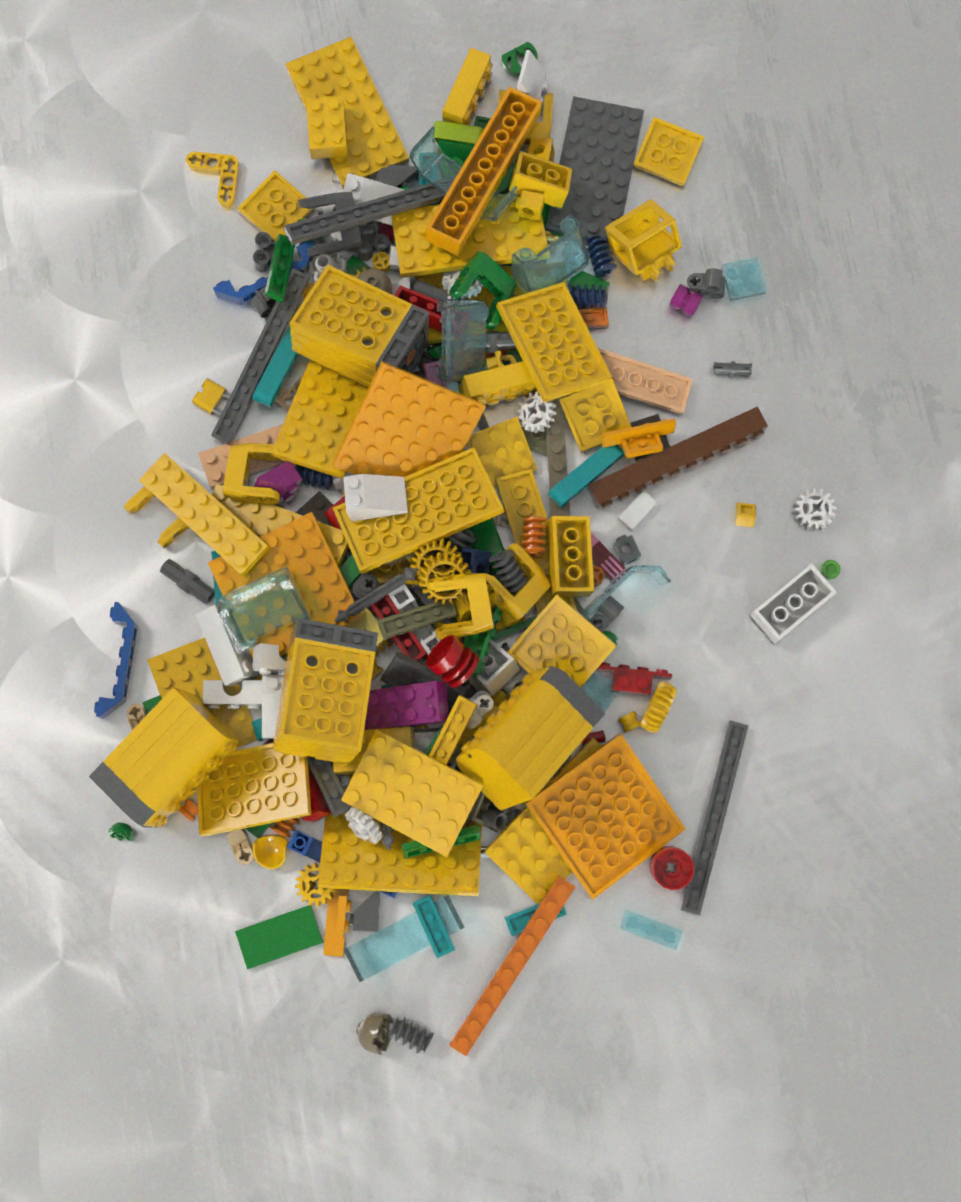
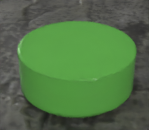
[820,560,840,580]

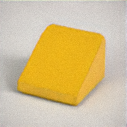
[735,502,756,527]

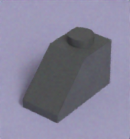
[376,164,419,188]
[350,891,380,932]

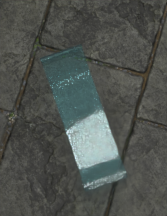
[409,127,517,221]
[580,565,671,618]
[344,895,465,982]

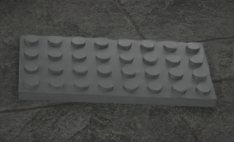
[545,96,644,244]

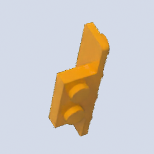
[602,419,676,459]
[323,889,351,957]

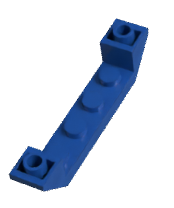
[213,240,315,305]
[94,602,138,719]
[287,829,397,899]

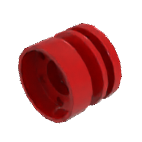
[426,634,479,688]
[649,846,694,890]

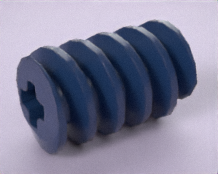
[585,236,617,278]
[569,283,608,309]
[295,464,333,491]

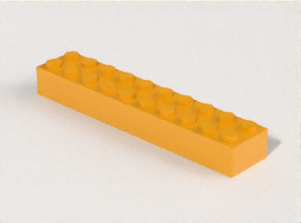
[425,86,542,256]

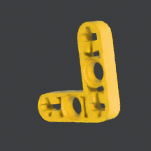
[186,152,239,208]

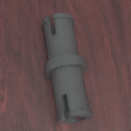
[713,361,752,376]

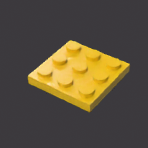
[633,117,704,187]
[237,170,315,242]
[559,378,632,452]
[467,416,537,487]

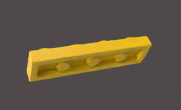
[429,695,478,765]

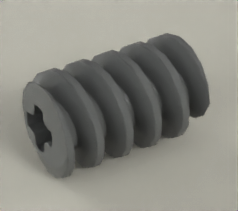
[489,550,528,594]
[350,573,380,602]
[388,1015,434,1054]

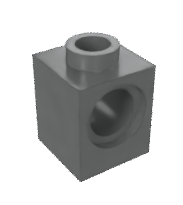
[613,535,641,566]

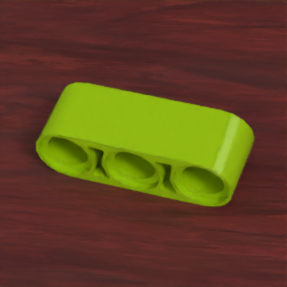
[431,121,484,145]

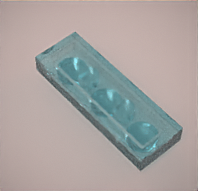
[620,910,683,950]

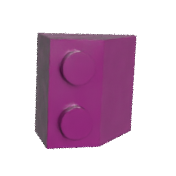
[253,461,302,504]

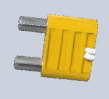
[192,378,231,416]

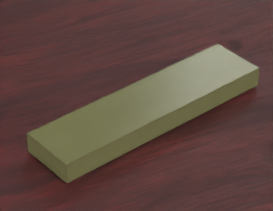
[377,599,458,640]

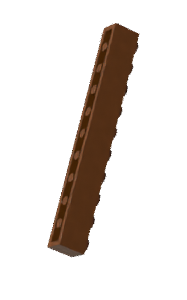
[587,406,768,509]

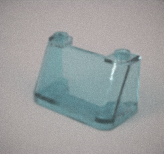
[512,214,589,294]
[436,300,489,382]
[218,567,311,652]

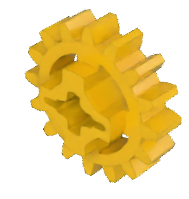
[295,862,338,906]

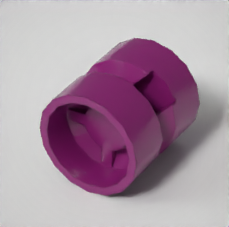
[669,284,703,317]

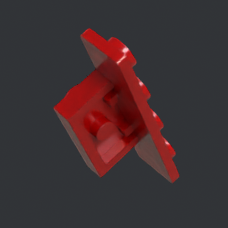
[595,662,672,695]

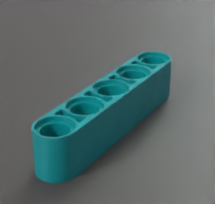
[252,325,299,407]
[547,445,624,508]

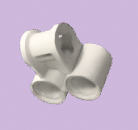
[467,690,494,730]

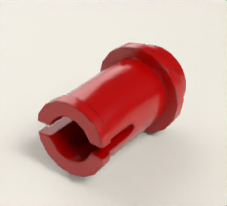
[581,730,606,746]

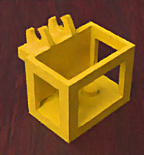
[605,199,682,282]

